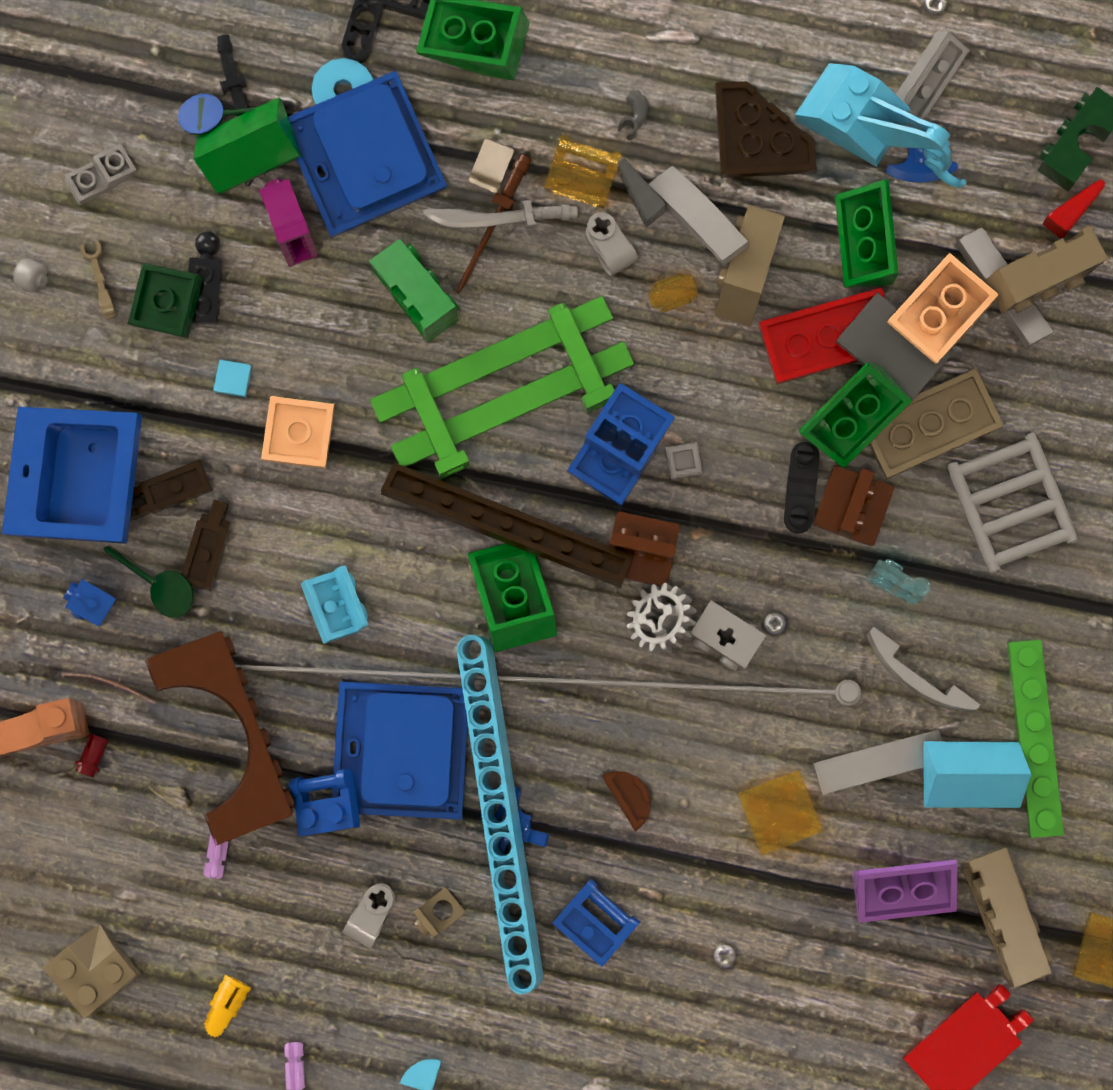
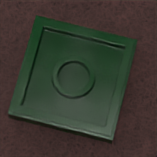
[128,263,203,339]

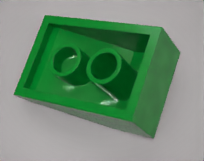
[416,0,530,81]
[467,544,557,652]

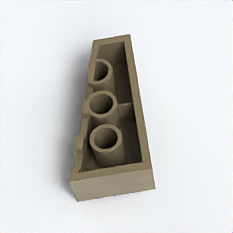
[959,847,1053,988]

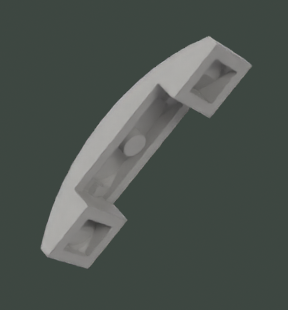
[866,627,981,712]
[813,730,943,795]

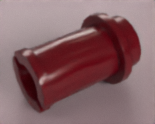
[75,734,109,778]

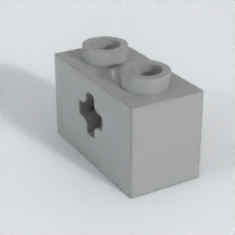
[690,600,766,672]

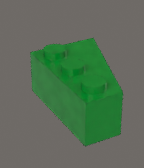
[369,239,459,343]

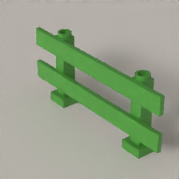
[370,296,634,479]

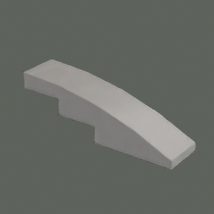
[648,166,749,266]

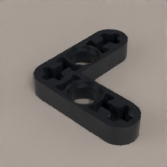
[342,0,430,63]

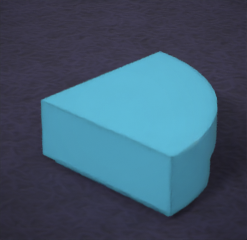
[400,1059,442,1090]

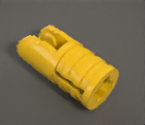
[203,974,251,1038]

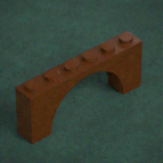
[145,631,295,845]

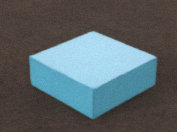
[213,359,252,398]

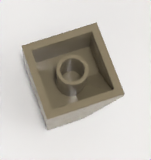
[42,924,142,1019]

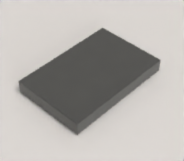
[835,293,952,401]

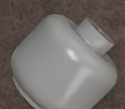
[13,258,48,293]

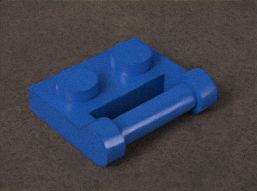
[289,768,361,837]
[552,879,640,967]

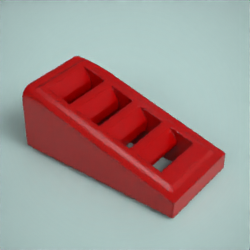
[1042,179,1106,239]

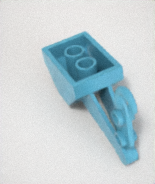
[795,63,966,188]

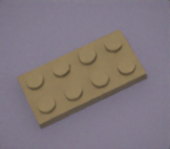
[869,368,1004,480]

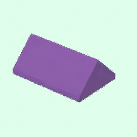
[852,860,957,923]

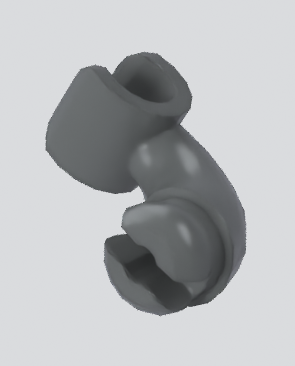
[618,90,649,140]

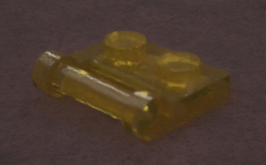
[544,135,622,209]

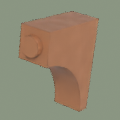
[0,698,89,756]

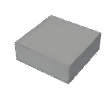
[665,442,703,481]

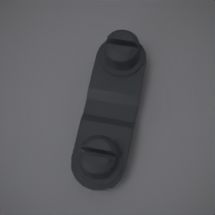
[784,442,820,534]

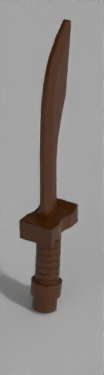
[456,154,531,294]

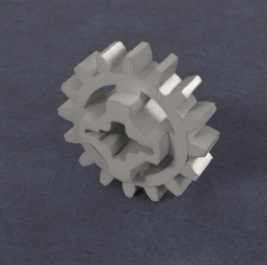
[627,583,697,655]

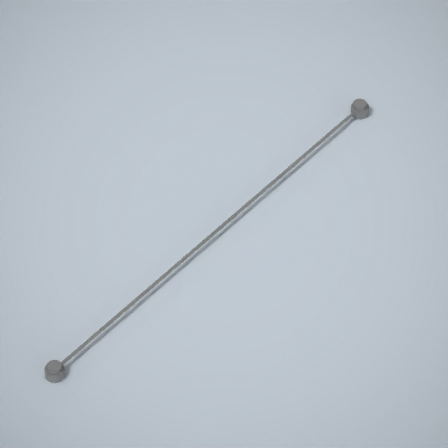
[235,665,861,707]

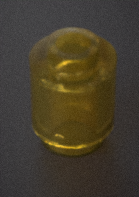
[648,273,698,313]

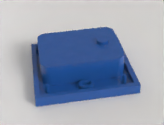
[288,70,447,238]
[2,407,143,544]
[332,682,468,820]

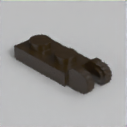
[130,460,213,521]

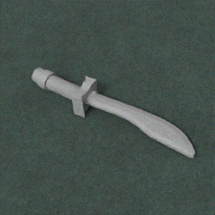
[423,200,578,229]

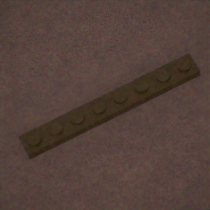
[381,463,634,588]

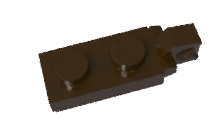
[181,499,231,592]

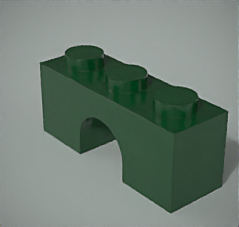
[1037,87,1113,192]

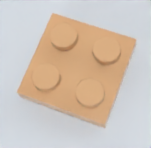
[261,396,335,469]

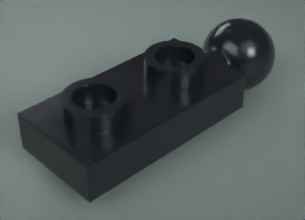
[188,231,223,325]

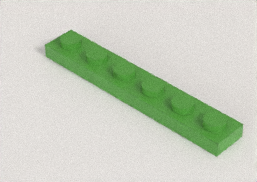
[1007,640,1064,838]

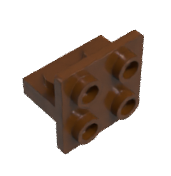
[813,466,894,547]
[610,512,680,587]

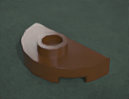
[601,771,651,832]

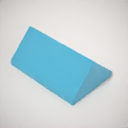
[923,741,1031,808]

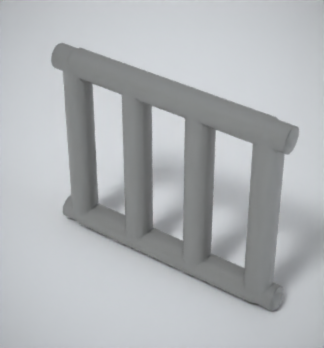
[947,432,1079,574]

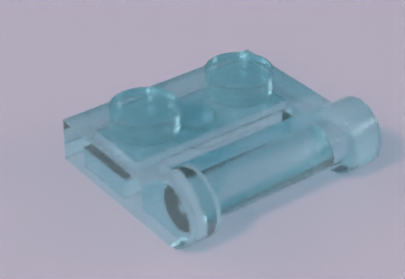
[865,559,931,604]

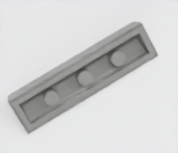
[891,31,970,153]
[955,227,1053,350]

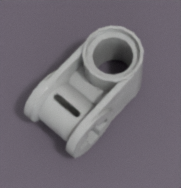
[585,212,638,277]
[342,883,395,949]

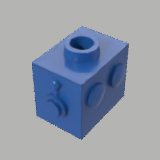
[63,579,116,627]

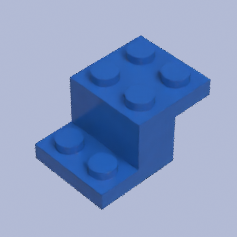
[567,383,675,506]

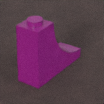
[259,179,318,267]

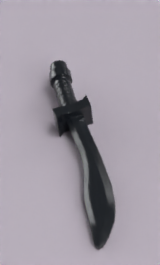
[217,35,254,187]

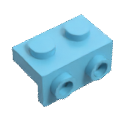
[301,565,368,644]

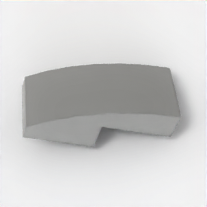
[64,144,136,206]

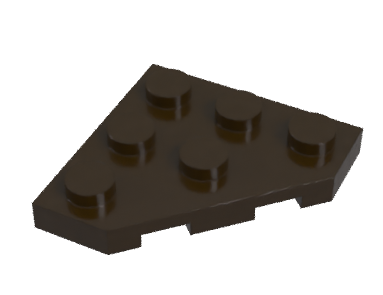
[715,81,816,178]

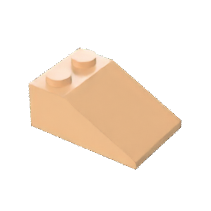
[887,253,999,364]

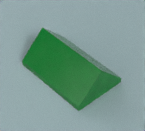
[194,97,302,194]
[835,179,899,288]
[799,362,912,468]

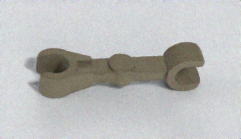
[80,240,117,319]

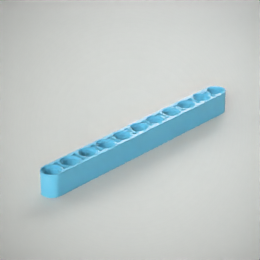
[457,635,543,994]

